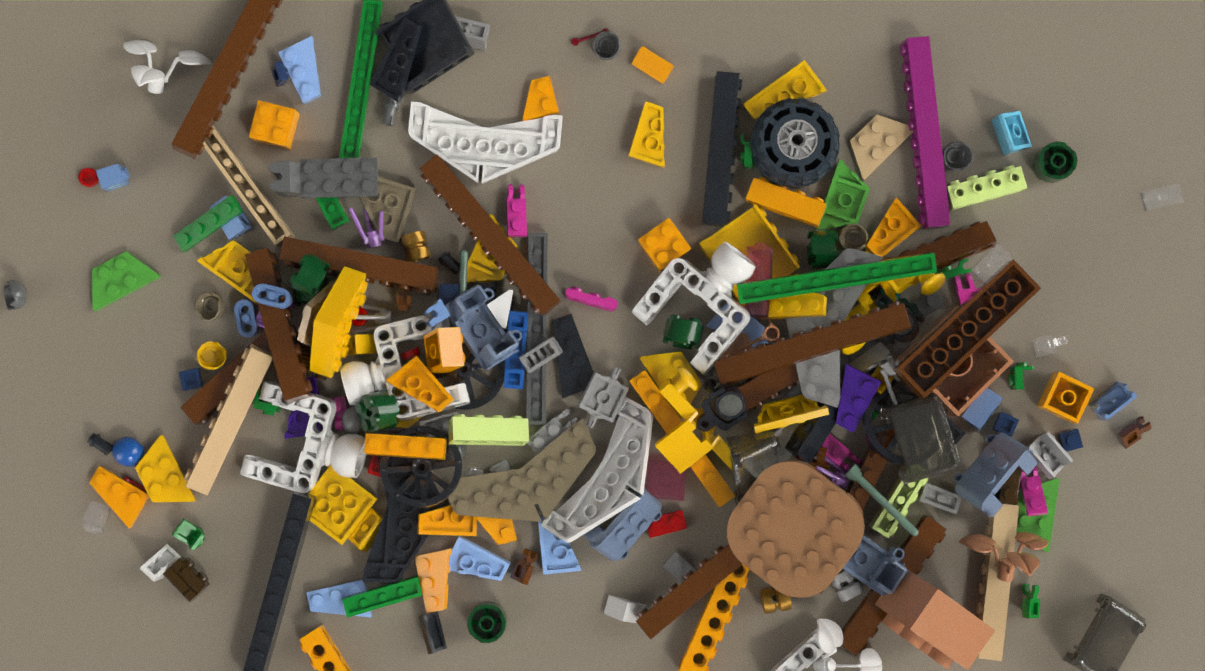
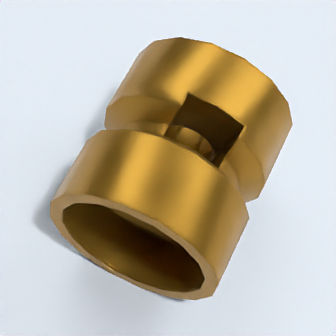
[401,231,432,263]
[760,587,792,614]

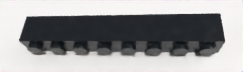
[702,71,742,227]

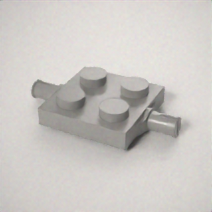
[578,366,629,428]

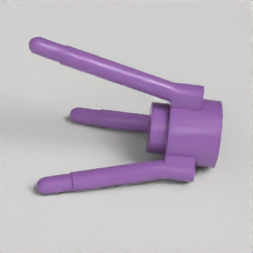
[349,207,384,248]
[815,451,850,490]

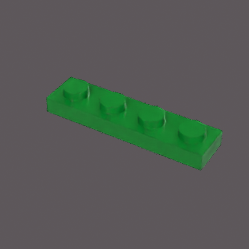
[173,195,243,252]
[342,575,422,618]

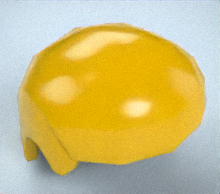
[196,341,227,370]

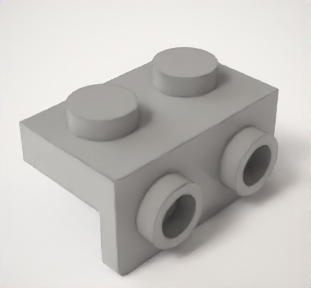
[1027,431,1073,479]

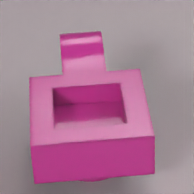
[327,396,348,431]

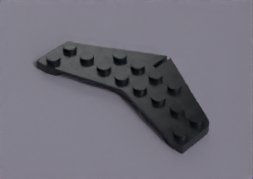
[362,427,445,583]

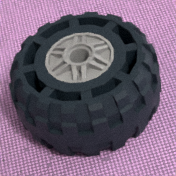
[750,98,840,188]

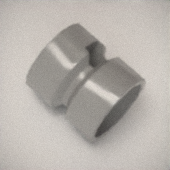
[831,569,863,602]

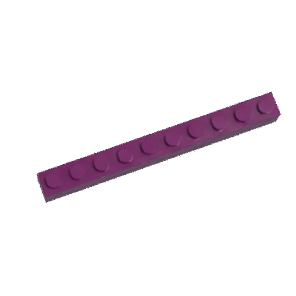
[900,36,951,230]

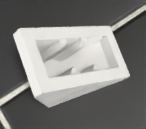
[487,290,513,329]
[140,544,181,582]
[604,595,646,623]

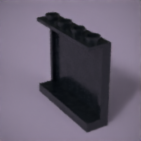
[375,0,475,93]

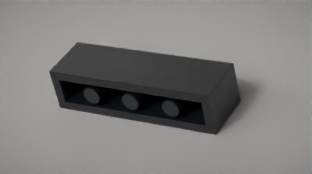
[784,391,841,464]

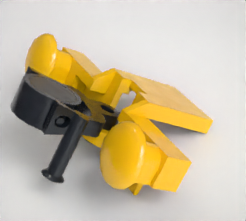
[842,250,945,355]
[655,367,760,474]

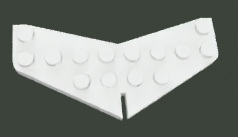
[408,102,563,184]
[541,397,653,543]

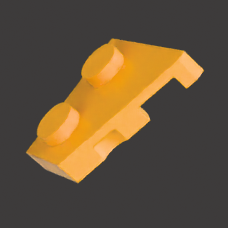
[523,76,559,121]

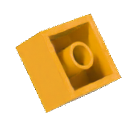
[249,100,300,150]
[637,218,691,273]
[424,327,465,373]
[1036,372,1095,424]

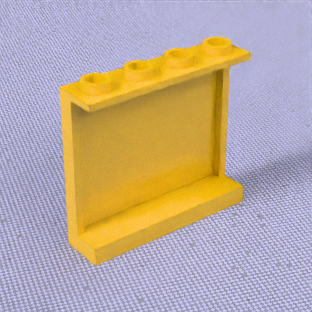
[698,204,800,306]

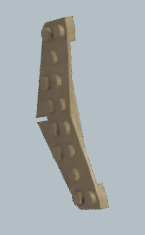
[445,420,596,522]

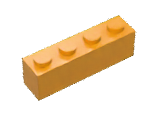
[746,177,826,228]
[364,433,447,460]

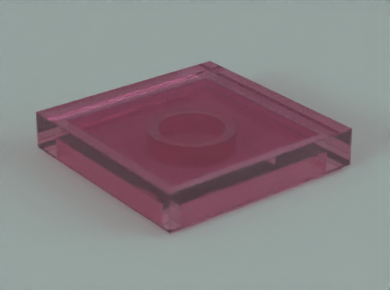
[646,459,687,501]

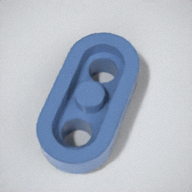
[252,284,292,309]
[234,299,258,338]

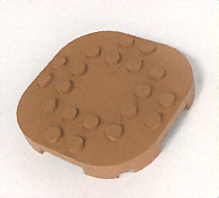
[727,460,865,598]

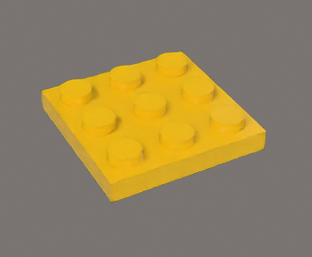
[309,465,378,545]

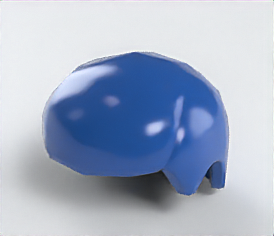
[112,437,144,467]

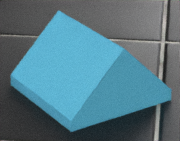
[991,111,1032,156]

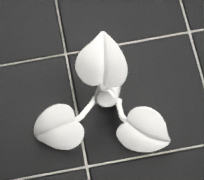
[123,40,212,94]
[813,619,882,671]

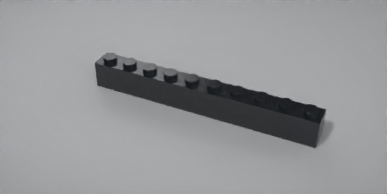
[243,492,317,671]

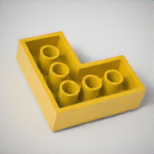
[310,266,368,378]

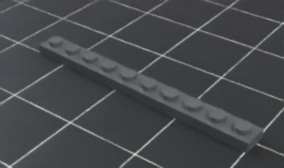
[526,233,548,425]

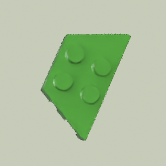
[815,159,870,230]
[92,251,161,312]
[1016,478,1060,552]

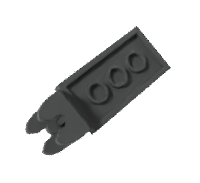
[268,157,379,199]

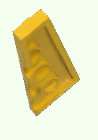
[743,60,827,120]

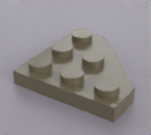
[360,177,417,244]

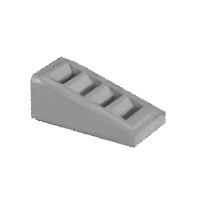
[519,336,563,374]

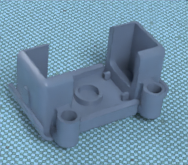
[445,285,522,371]
[954,433,1037,517]
[583,487,662,561]
[842,535,907,596]

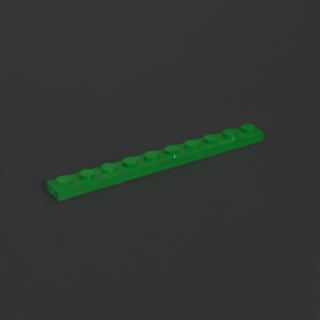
[339,0,383,158]
[737,252,937,304]

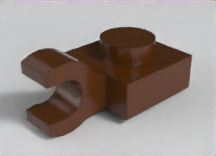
[396,291,412,312]
[1118,416,1152,449]
[810,446,830,478]
[510,548,539,585]

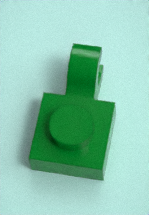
[740,134,753,169]
[940,259,972,280]
[1021,584,1040,618]

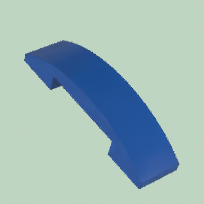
[504,311,528,389]

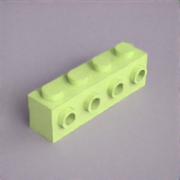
[946,165,1027,211]
[448,414,529,446]
[869,464,930,538]

